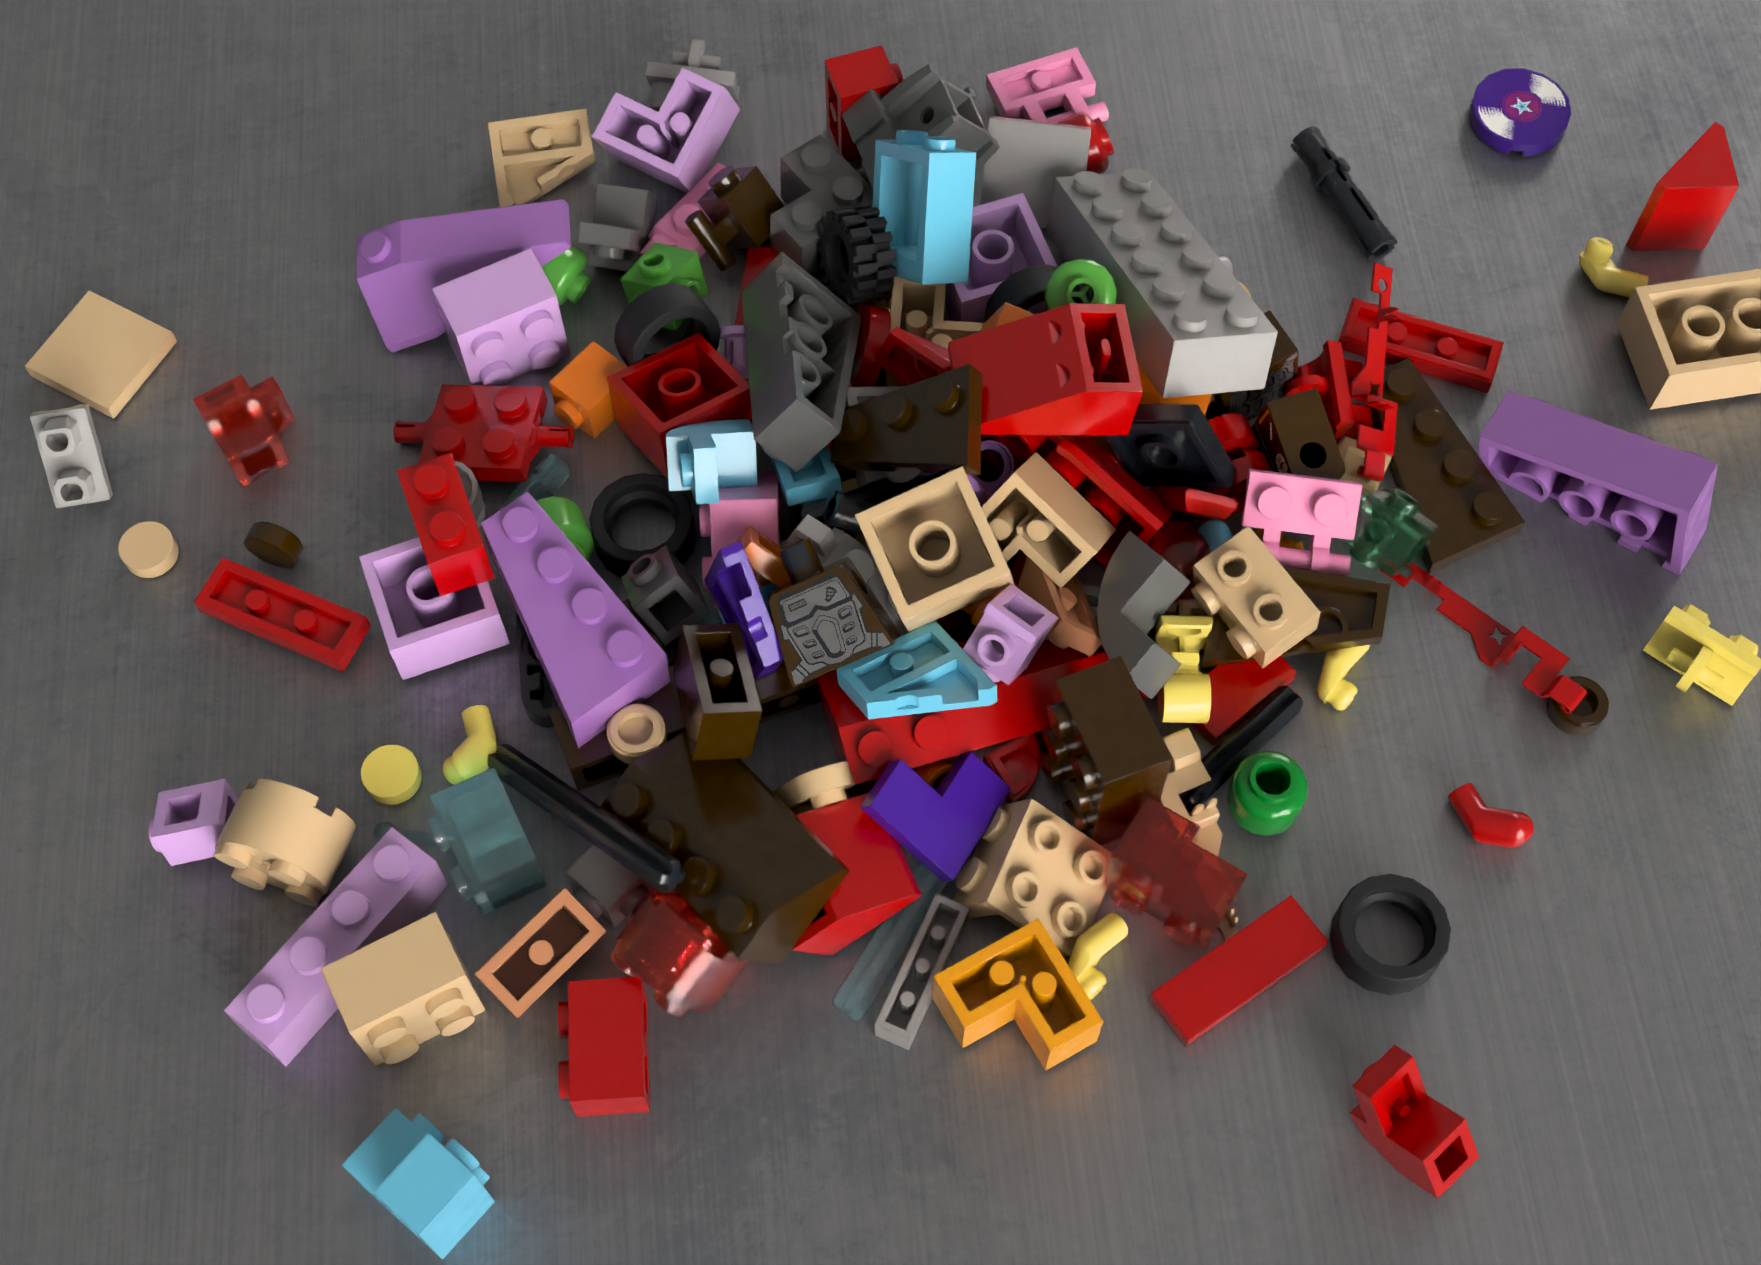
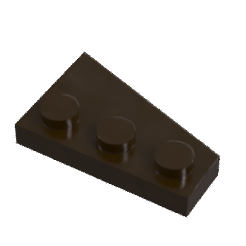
[830,364,982,474]
[1202,566,1391,668]

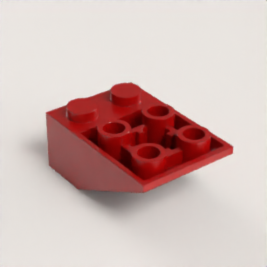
[948,303,1143,435]

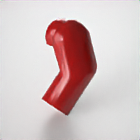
[1447,783,1534,848]

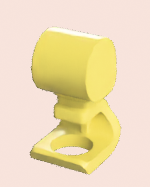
[1155,615,1213,724]

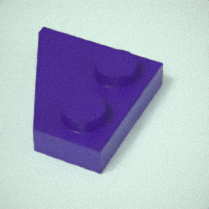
[704,541,784,681]

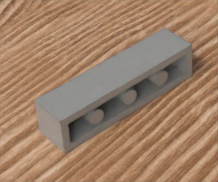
[875,893,970,1050]

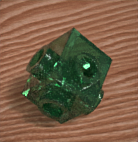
[1340,488,1439,577]

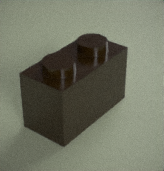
[673,624,762,760]

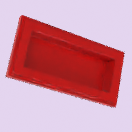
[1149,486,1238,520]

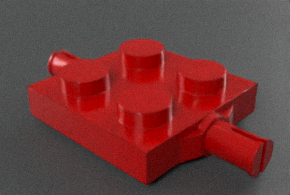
[393,384,574,482]

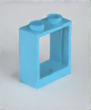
[872,130,976,285]

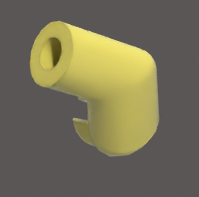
[1316,645,1370,711]
[442,705,498,786]
[1068,913,1128,1000]

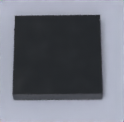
[1103,404,1237,488]

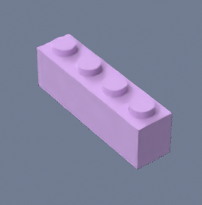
[224,827,448,1067]

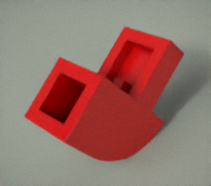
[1350,1045,1479,1199]

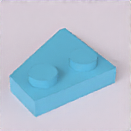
[836,621,997,719]

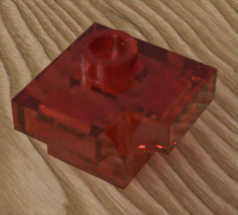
[193,374,295,487]

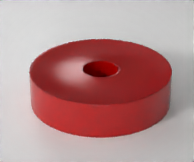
[850,304,891,387]

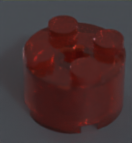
[610,888,750,1017]

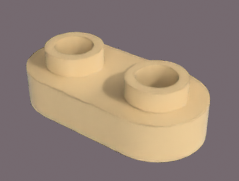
[772,761,855,815]

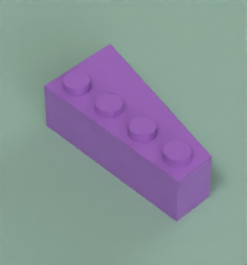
[481,491,671,749]

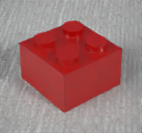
[606,333,753,479]

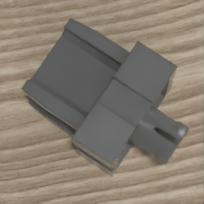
[842,64,1000,189]

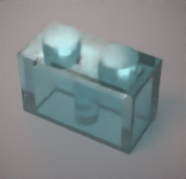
[427,767,547,915]

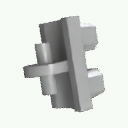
[645,39,741,112]
[30,403,113,509]

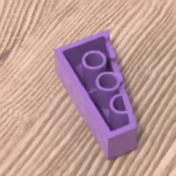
[1479,390,1718,576]

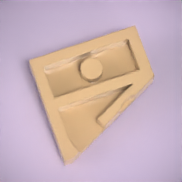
[488,109,595,207]

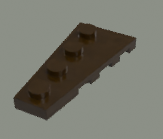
[1366,358,1525,574]

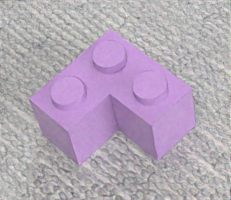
[592,67,740,193]

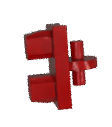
[1283,340,1373,442]

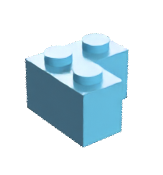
[342,1107,495,1260]

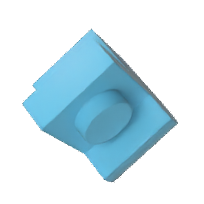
[666,419,758,504]

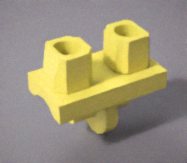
[1643,604,1761,706]

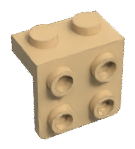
[953,799,1116,957]

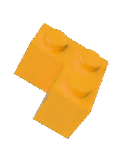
[932,918,1103,1071]

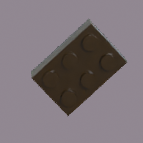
[1039,656,1172,845]

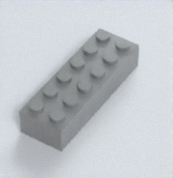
[1046,168,1278,398]

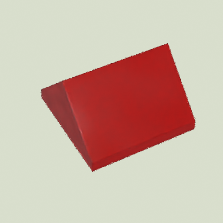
[1625,122,1739,251]

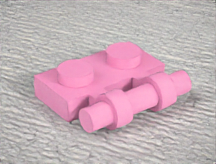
[986,47,1109,123]
[1241,469,1363,577]

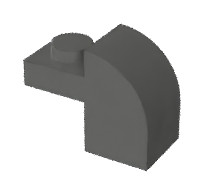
[578,183,658,271]

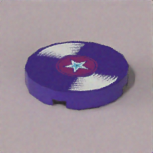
[1469,68,1571,156]

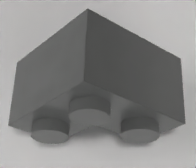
[770,134,873,278]

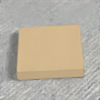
[24,290,177,419]

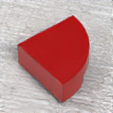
[983,733,1040,804]

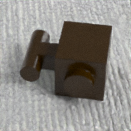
[685,166,784,271]

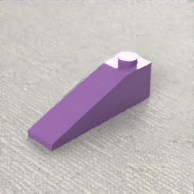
[356,199,571,353]

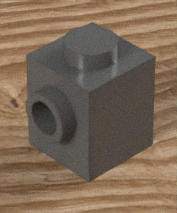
[621,545,710,645]
[566,845,654,929]

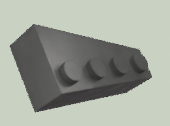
[742,252,862,472]

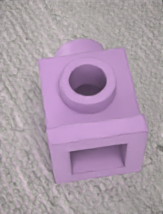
[963,584,1059,685]
[148,779,238,866]

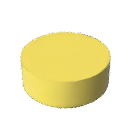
[361,745,422,805]

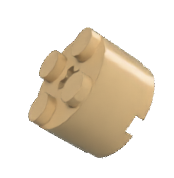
[213,779,356,907]

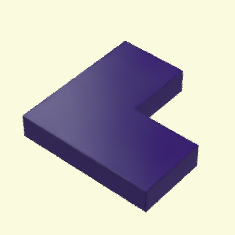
[860,751,1011,882]

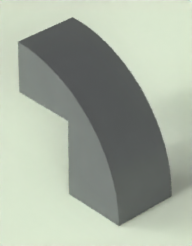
[1097,531,1190,699]

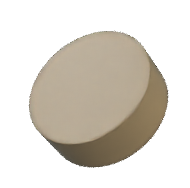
[118,521,179,578]
[607,703,667,764]

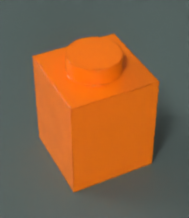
[549,341,628,439]

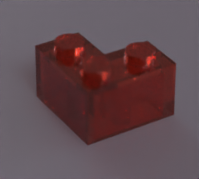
[1106,796,1248,948]

